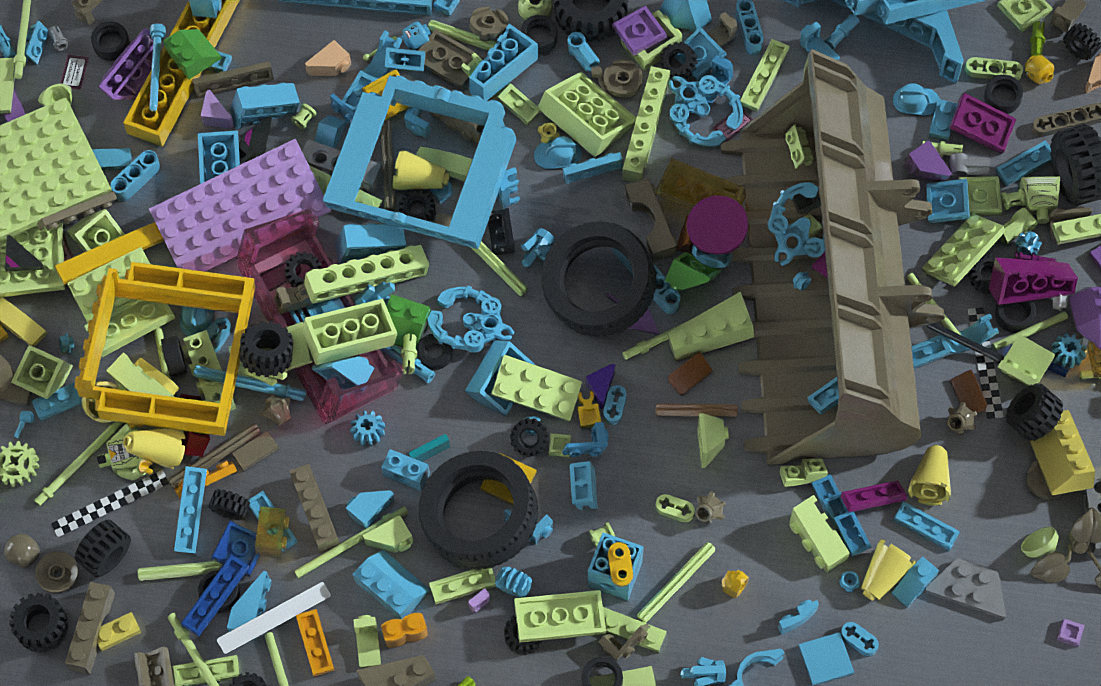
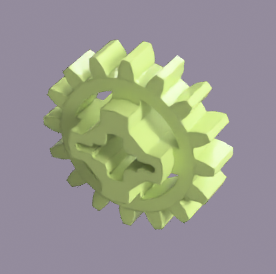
[0,441,40,487]

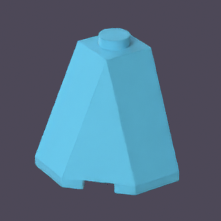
[659,0,712,32]

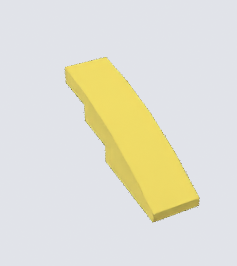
[0,297,47,347]

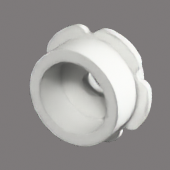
[1053,295,1068,312]

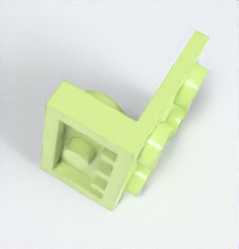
[998,334,1055,387]

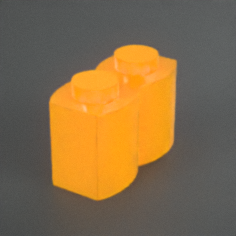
[381,613,428,648]

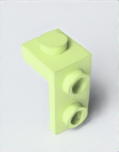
[353,615,381,668]

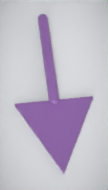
[606,293,660,335]

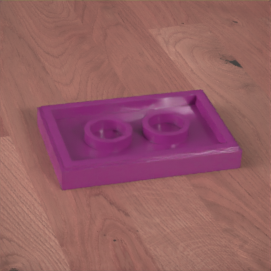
[949,93,1016,154]

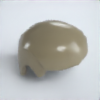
[4,534,40,568]

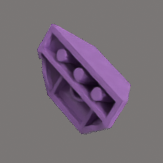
[98,28,153,100]
[1069,287,1101,350]

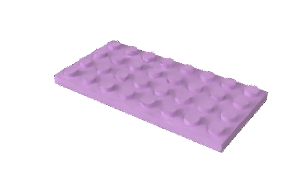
[149,139,331,272]

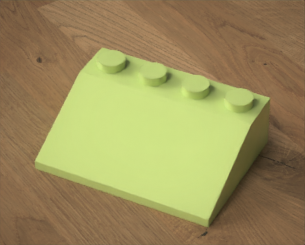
[538,72,637,157]

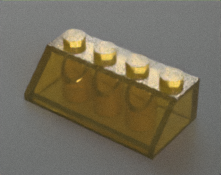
[654,158,746,209]

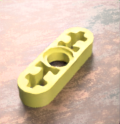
[134,357,180,395]

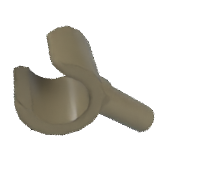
[591,66,607,92]

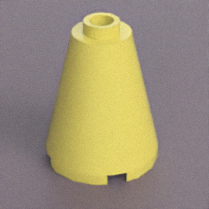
[393,150,450,190]
[123,428,185,469]
[908,445,951,506]
[861,539,916,601]

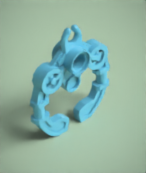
[668,75,743,148]
[767,182,825,266]
[427,285,514,353]

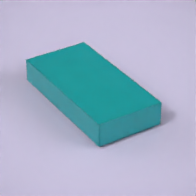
[409,434,450,462]

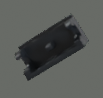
[488,208,515,255]

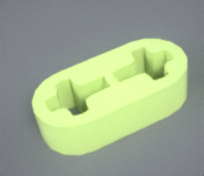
[655,494,695,523]

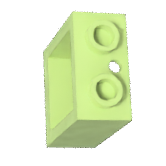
[621,10,682,71]

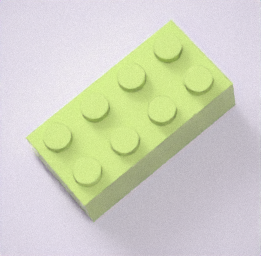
[67,247,150,323]
[302,299,397,365]

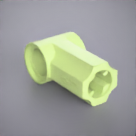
[999,207,1038,245]

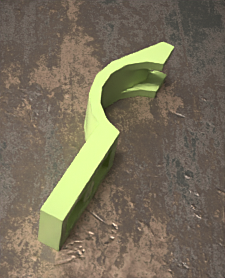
[461,53,540,125]

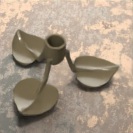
[1030,507,1101,589]

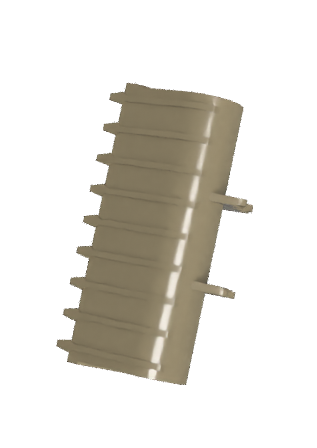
[721,49,945,465]

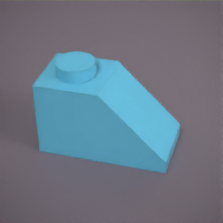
[346,490,395,529]
[891,556,939,608]

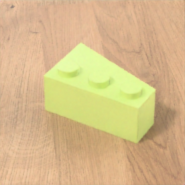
[106,352,174,397]
[789,495,849,573]

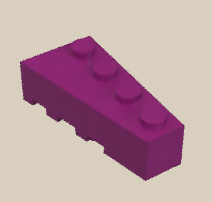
[989,258,1078,305]

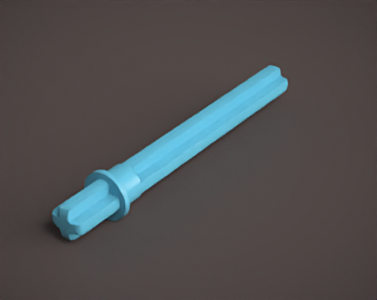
[193,365,306,401]

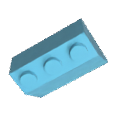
[198,130,240,184]
[465,340,535,416]
[353,550,431,620]

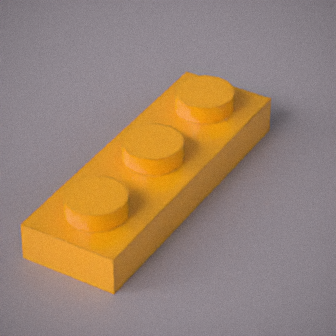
[174,460,237,499]
[296,609,335,677]

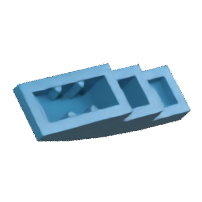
[810,474,872,557]

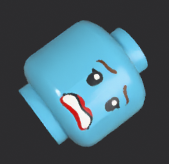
[401,21,431,50]

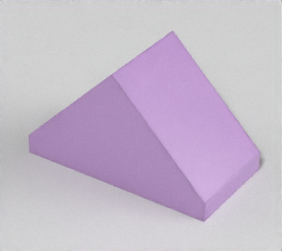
[201,89,234,128]

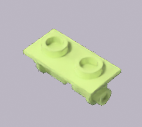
[785,124,813,169]

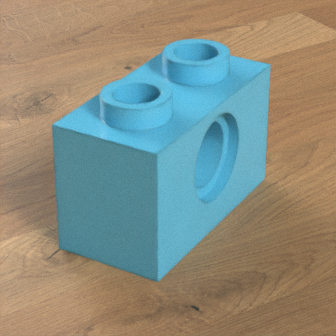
[381,449,430,491]

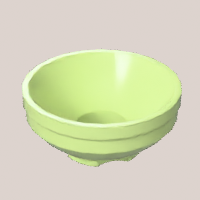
[518,0,553,20]
[1021,527,1059,559]

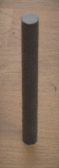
[927,323,1004,363]

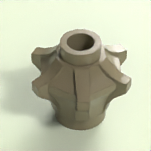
[261,394,292,426]
[947,402,977,435]
[695,491,726,524]

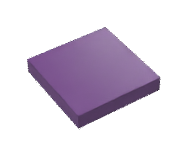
[612,6,667,56]

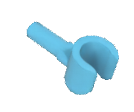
[13,411,34,439]

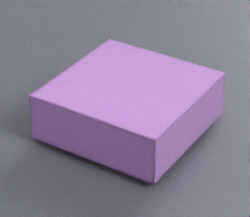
[468,588,490,613]
[1057,618,1085,647]

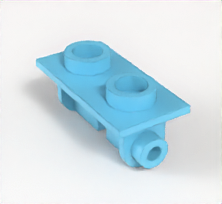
[25,21,48,64]

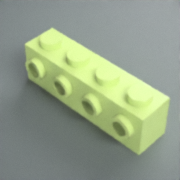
[182,330,236,411]

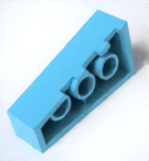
[469,24,538,101]

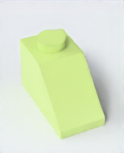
[362,515,413,553]

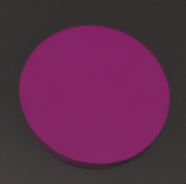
[687,196,748,255]

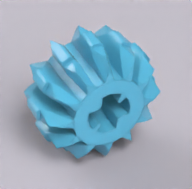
[1051,333,1087,369]
[350,410,385,446]
[495,567,532,598]

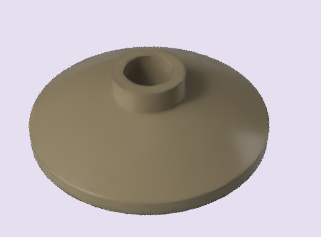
[35,551,78,593]

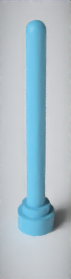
[149,24,166,111]

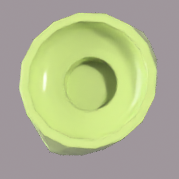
[38,84,72,106]

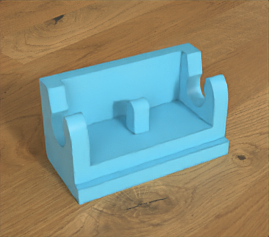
[497,167,520,209]
[570,461,598,510]

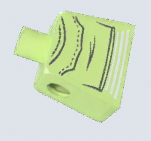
[1018,176,1060,224]

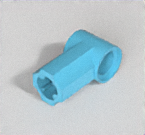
[568,32,600,71]

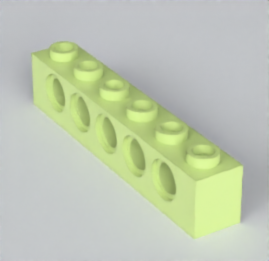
[622,66,670,182]
[304,245,429,304]

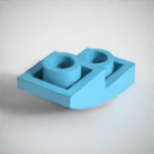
[778,600,819,635]

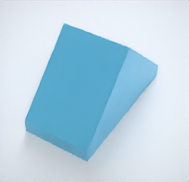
[384,48,425,72]
[315,115,347,148]

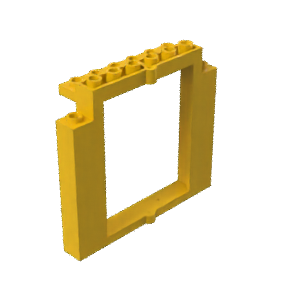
[74,262,255,436]

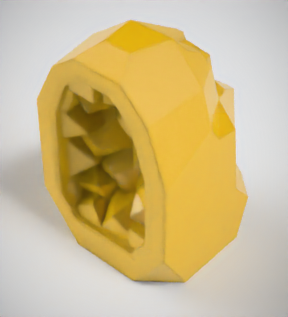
[722,570,749,598]

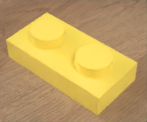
[97,612,141,651]

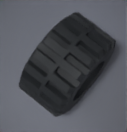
[240,321,293,377]
[1005,383,1063,441]
[75,519,131,578]
[9,593,68,652]

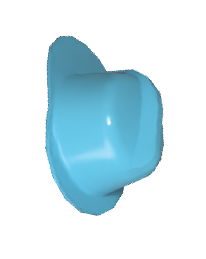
[893,83,940,116]
[534,136,582,169]
[180,306,214,337]

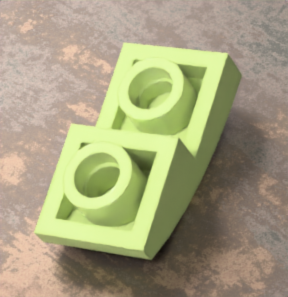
[779,458,828,487]

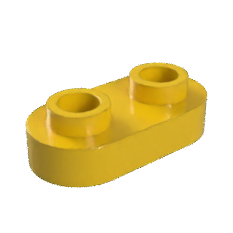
[608,542,633,587]

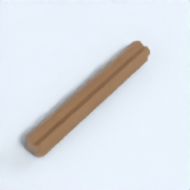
[655,403,738,417]

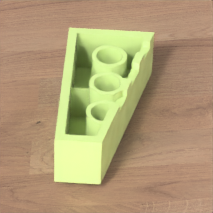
[668,291,754,361]

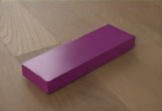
[840,480,908,512]

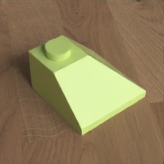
[67,209,125,252]
[697,413,729,468]

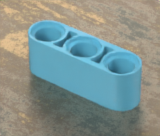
[735,0,764,55]
[110,150,160,202]

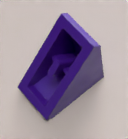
[586,364,616,409]

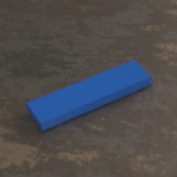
[181,554,250,637]

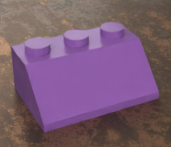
[904,140,952,182]

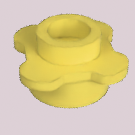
[538,123,560,144]

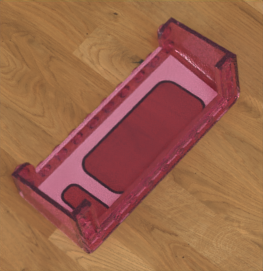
[236,208,403,424]

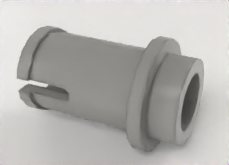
[48,26,68,51]

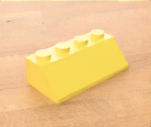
[1030,410,1095,495]

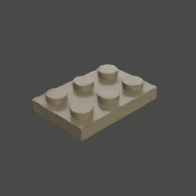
[418,29,484,90]

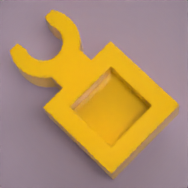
[578,391,601,429]

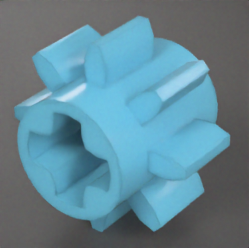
[1015,231,1042,256]

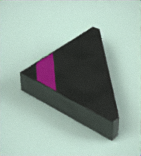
[240,117,273,157]
[5,235,44,272]

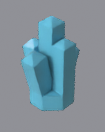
[521,228,555,267]
[354,282,395,306]
[680,657,726,686]

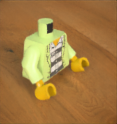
[97,423,153,481]

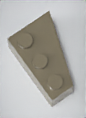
[356,655,436,686]

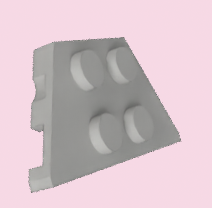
[925,558,1006,620]

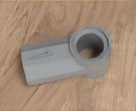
[950,153,990,179]

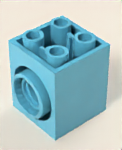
[588,532,644,601]

